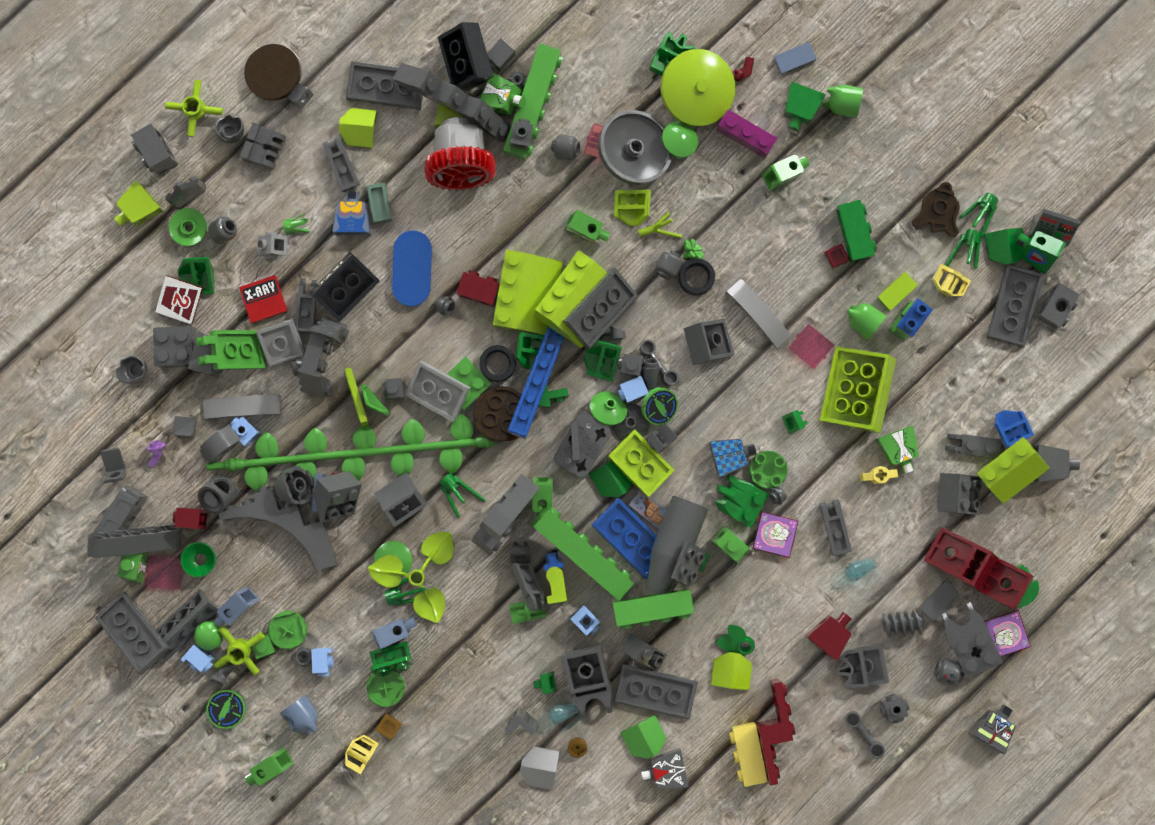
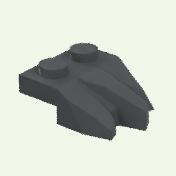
[836,644,889,689]

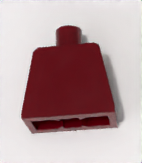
[806,612,852,661]

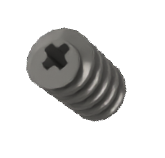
[882,610,924,638]

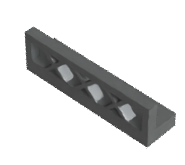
[157,589,219,664]
[505,706,538,735]

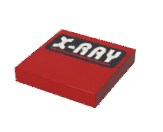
[239,275,288,324]

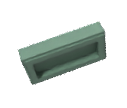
[366,183,392,224]

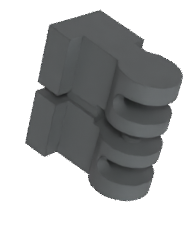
[240,122,286,170]

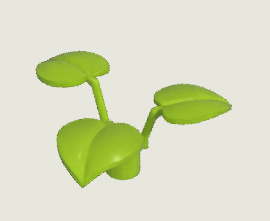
[368,531,454,623]

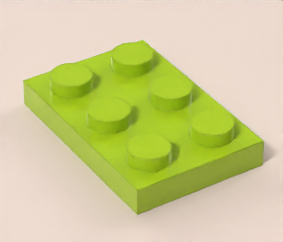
[607,429,675,498]

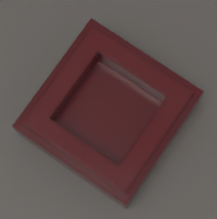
[824,244,850,269]

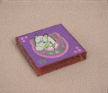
[752,511,799,558]
[984,610,1031,657]

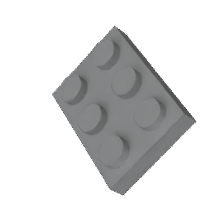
[405,361,471,422]

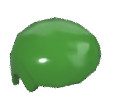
[194,621,224,651]

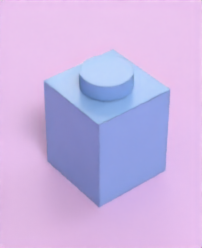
[618,376,648,403]

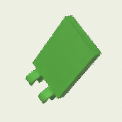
[196,330,265,370]

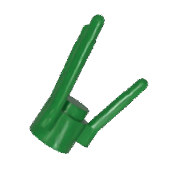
[960,192,999,238]
[945,229,982,269]
[439,473,486,518]
[385,578,425,606]

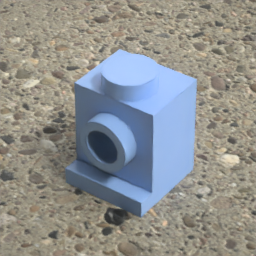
[230,416,261,447]
[570,605,600,636]
[181,644,215,674]
[311,647,334,676]

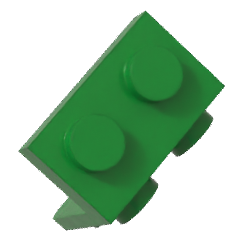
[370,641,413,677]

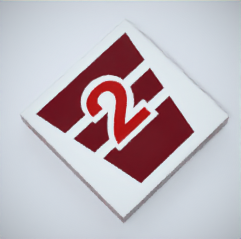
[155,275,203,324]

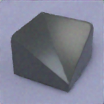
[173,416,197,437]

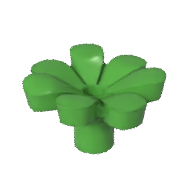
[683,239,704,260]

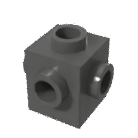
[880,694,910,723]

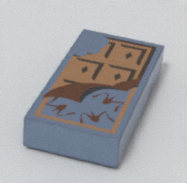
[629,491,666,529]

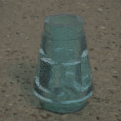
[845,558,876,581]
[548,703,579,724]

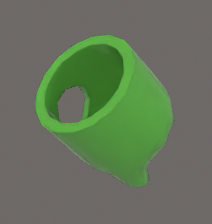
[823,84,863,119]
[847,303,886,341]

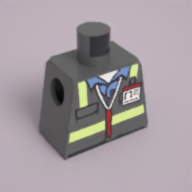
[968,705,1016,755]

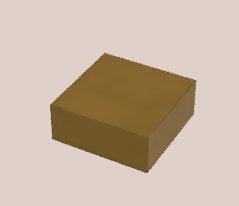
[375,713,403,740]

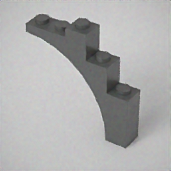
[393,63,511,143]
[218,486,338,571]

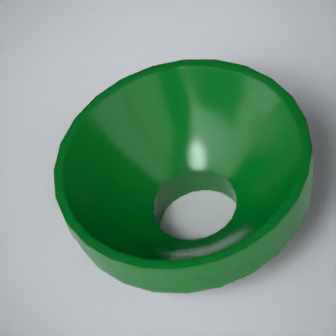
[181,542,217,577]

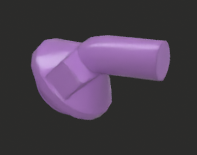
[147,440,166,467]

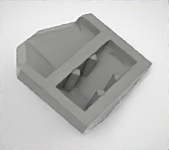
[520,746,559,790]

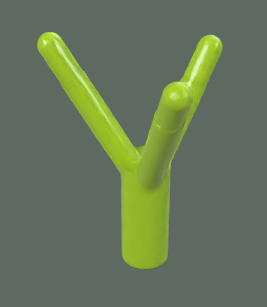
[638,212,682,238]

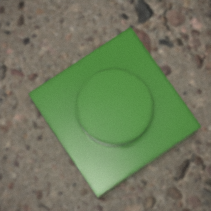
[252,634,276,659]

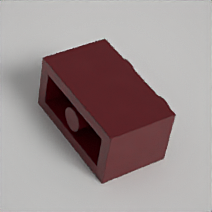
[456,270,500,307]
[172,507,208,529]

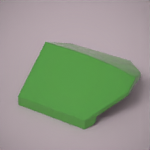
[361,384,392,416]
[620,714,666,759]

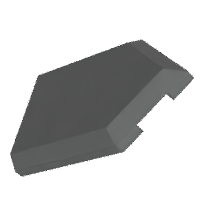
[165,176,206,209]

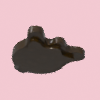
[911,182,960,237]

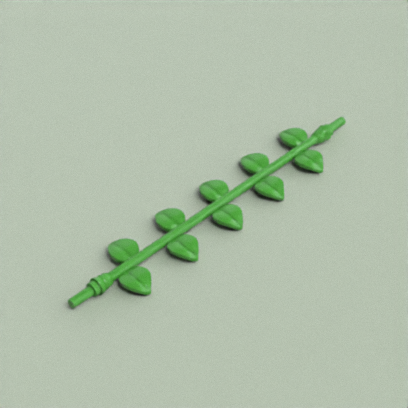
[206,414,513,492]

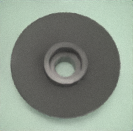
[612,404,650,440]

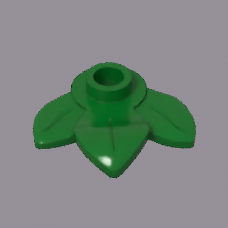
[716,624,755,656]

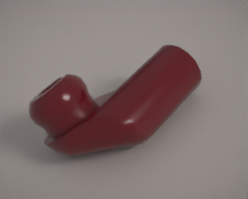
[732,57,754,81]

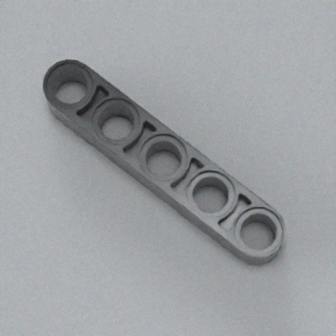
[87,525,182,558]

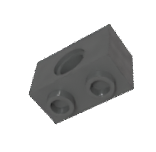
[1036,283,1080,329]

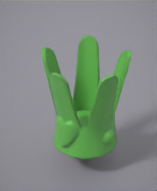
[280,213,309,235]

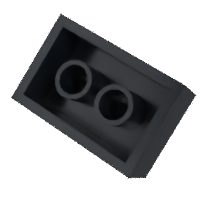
[437,22,494,91]
[310,252,380,322]

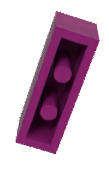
[717,109,777,159]

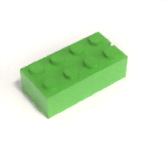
[612,588,694,629]

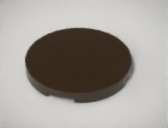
[244,44,301,101]
[473,386,522,443]

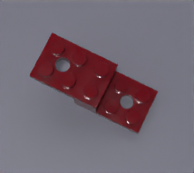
[924,527,1034,611]
[755,679,796,786]

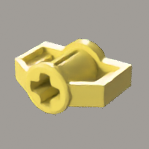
[932,264,971,297]
[860,466,898,484]
[345,735,379,775]

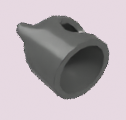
[197,474,241,514]

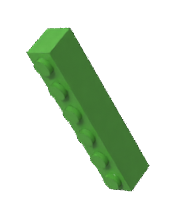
[503,43,563,161]
[531,506,634,601]

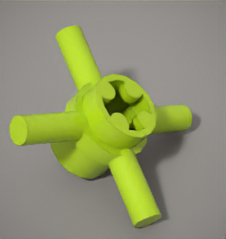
[165,80,223,137]
[214,626,265,676]

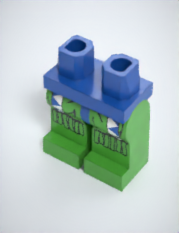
[889,298,933,341]

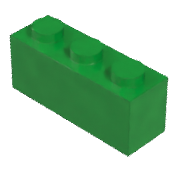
[836,200,877,263]

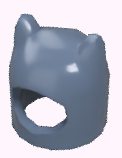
[280,695,318,735]

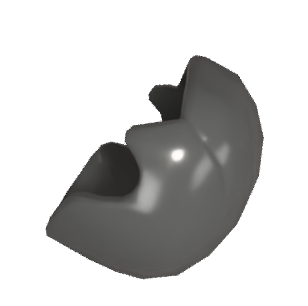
[215,114,244,143]
[115,355,147,385]

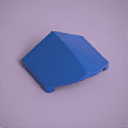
[994,410,1034,448]

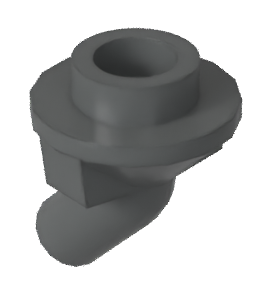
[208,663,235,687]

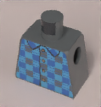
[709,439,757,477]

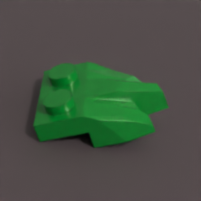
[649,31,696,77]
[715,475,769,528]

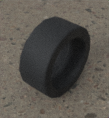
[679,258,715,296]
[479,345,516,382]

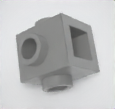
[257,232,287,260]

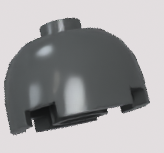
[276,466,314,505]

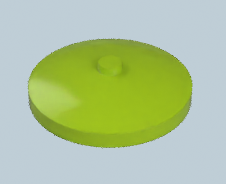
[660,49,735,127]

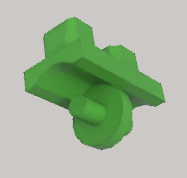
[509,602,547,624]

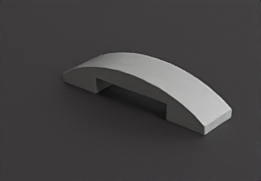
[726,279,791,349]
[203,395,281,419]

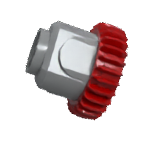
[425,117,496,191]

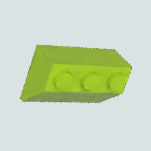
[977,437,1050,504]

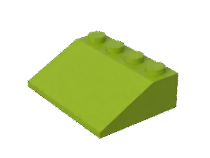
[493,249,563,336]
[534,250,607,349]
[820,346,897,434]

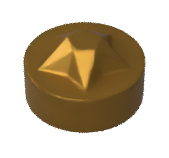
[568,737,587,758]

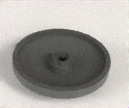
[598,110,672,185]

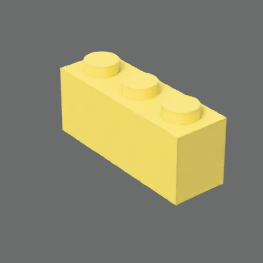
[729,722,768,787]

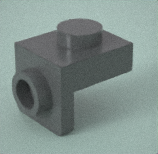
[646,423,677,452]

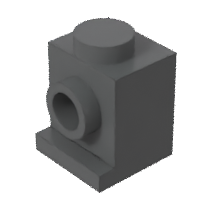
[510,119,533,150]
[383,378,405,400]

